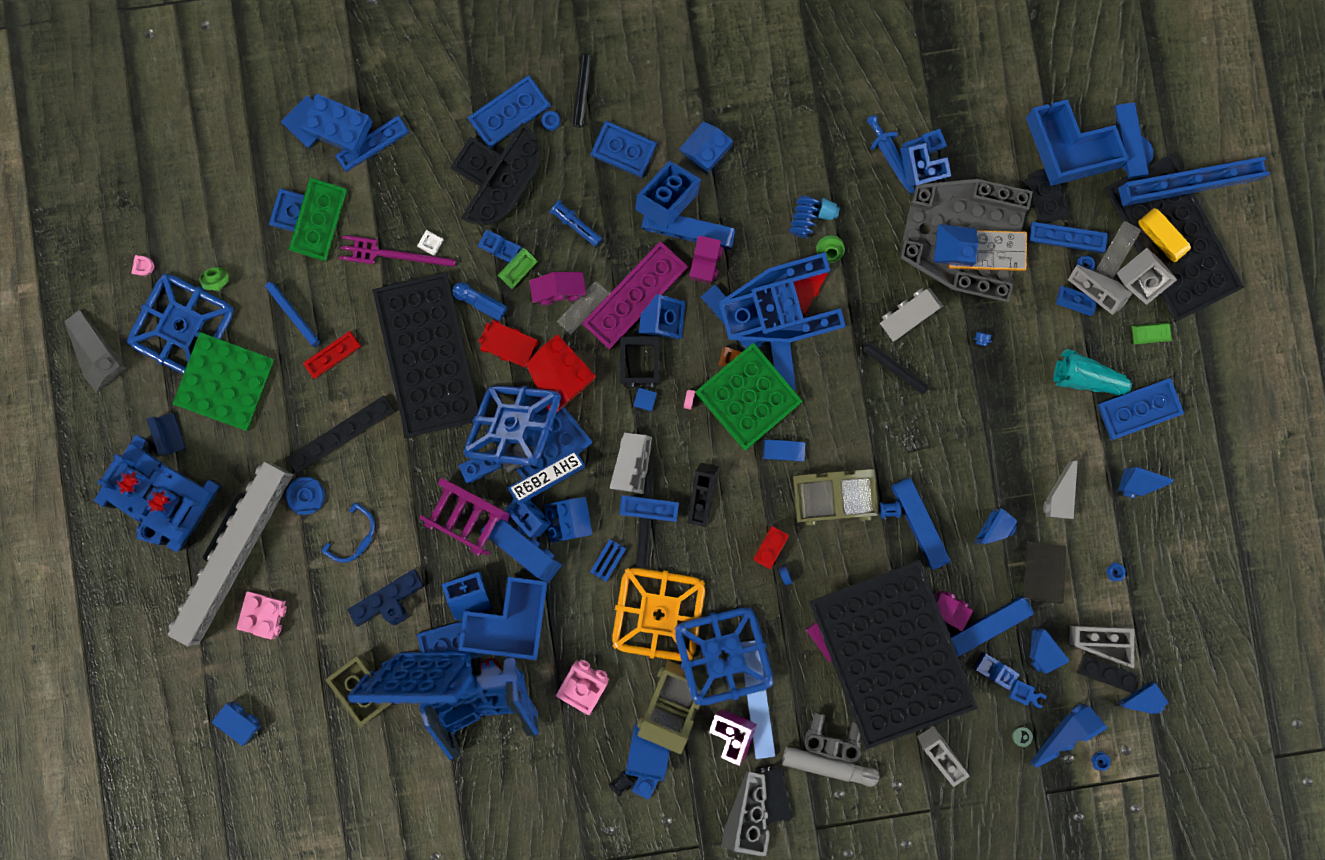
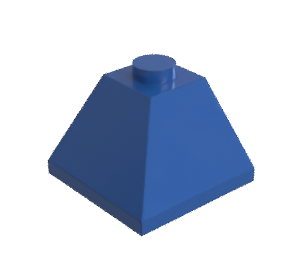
[933,224,978,267]
[639,294,686,339]
[1118,467,1174,499]
[974,509,1017,544]
[1030,627,1069,674]

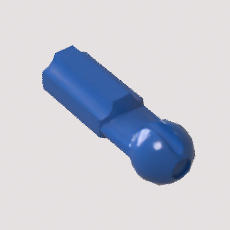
[452,282,507,322]

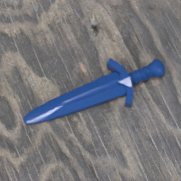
[867,115,914,193]

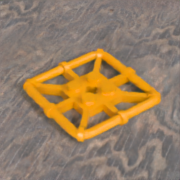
[612,568,705,661]

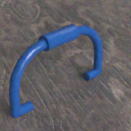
[321,502,375,563]

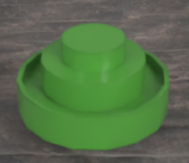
[816,235,845,263]
[199,267,229,291]

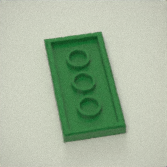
[288,177,347,262]

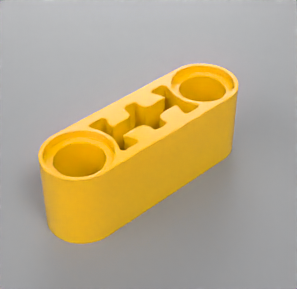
[1138,208,1191,262]

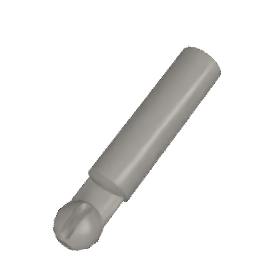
[782,746,879,787]

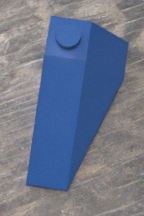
[1030,704,1107,768]

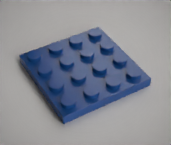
[485,396,593,479]

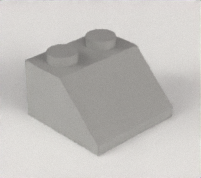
[1117,248,1177,305]

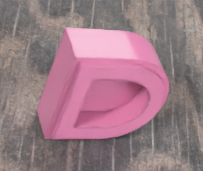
[132,255,154,276]
[684,390,695,410]

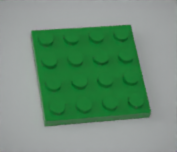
[173,332,274,431]
[694,343,803,451]

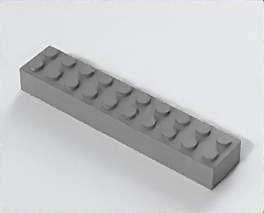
[168,462,294,646]

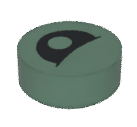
[1012,726,1033,747]

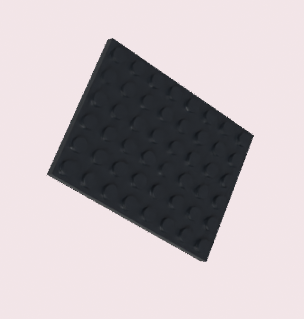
[809,559,978,750]

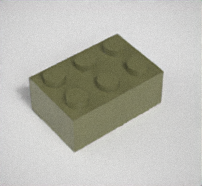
[325,655,393,727]

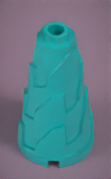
[1053,349,1132,395]

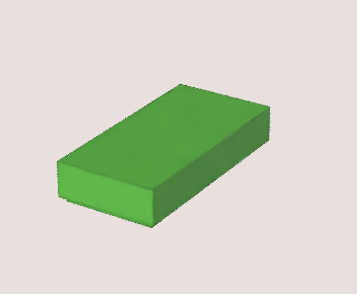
[498,248,538,289]

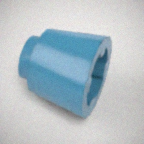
[816,198,839,220]

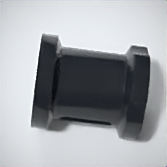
[609,771,635,797]

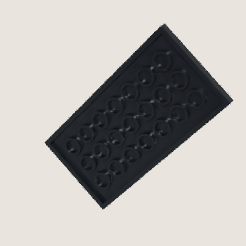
[1104,154,1244,322]
[372,272,479,438]

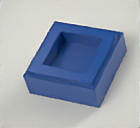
[633,388,657,412]

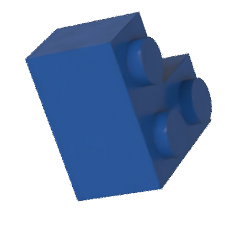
[900,143,951,185]

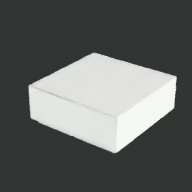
[417,230,444,256]

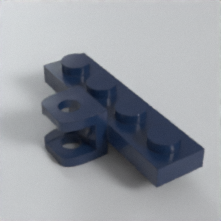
[347,569,424,627]

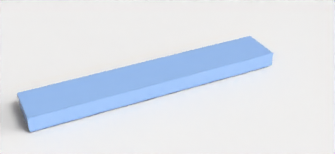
[740,640,775,759]

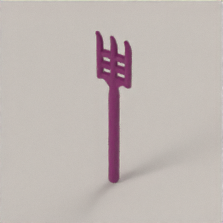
[338,236,456,267]

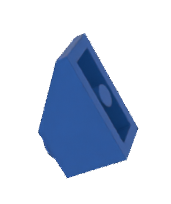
[1118,682,1168,714]

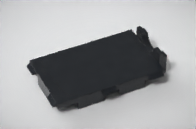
[1024,169,1069,224]
[755,764,792,826]

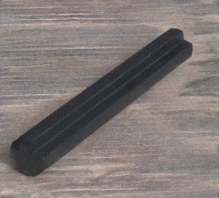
[573,54,591,128]
[863,342,929,394]
[202,492,246,562]

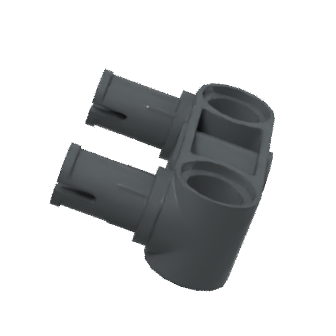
[804,712,861,762]

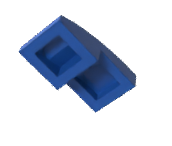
[902,129,947,155]
[478,230,522,263]
[763,440,805,462]
[973,652,1019,691]

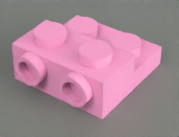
[236,591,287,639]
[556,660,610,715]

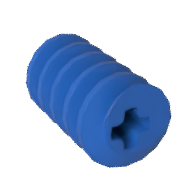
[789,196,821,238]

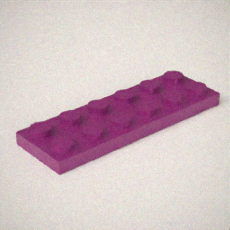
[582,241,688,350]

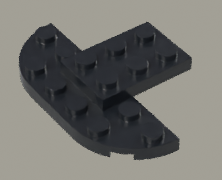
[450,123,540,225]

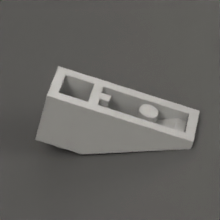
[1068,265,1132,315]
[1043,461,1078,519]
[917,726,970,787]

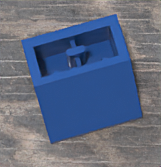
[544,497,593,543]
[441,572,493,620]

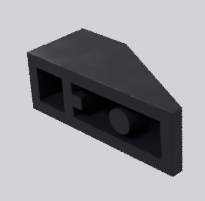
[688,463,719,527]

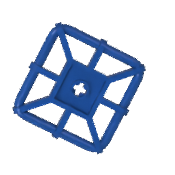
[127,273,234,375]
[463,385,561,466]
[674,607,774,706]

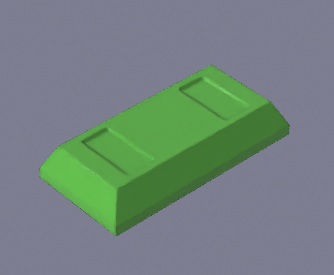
[1132,322,1172,345]

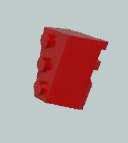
[526,334,596,413]

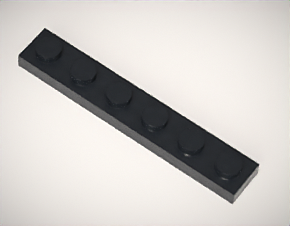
[286,395,395,474]

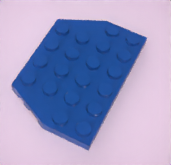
[348,652,473,704]

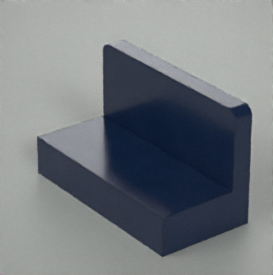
[146,413,186,456]

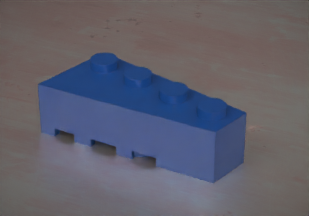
[481,519,562,583]

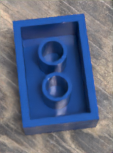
[301,93,373,156]
[635,161,701,229]

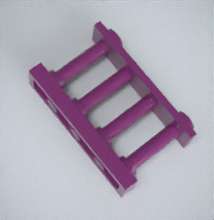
[419,478,511,556]

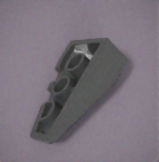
[64,310,127,392]
[721,771,769,857]

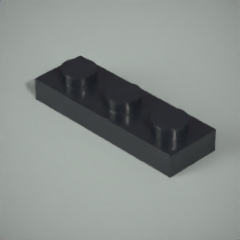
[1077,655,1140,693]

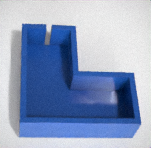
[1026,100,1129,186]
[458,577,547,660]

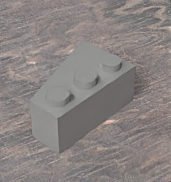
[880,288,943,342]
[610,433,652,494]
[1069,626,1134,668]

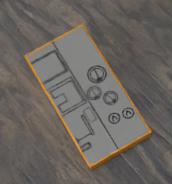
[949,231,1027,271]

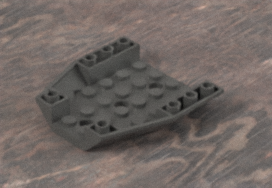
[900,179,1033,303]

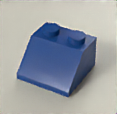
[679,121,733,174]

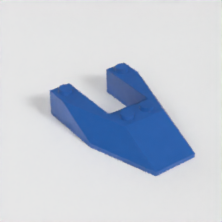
[719,253,846,343]

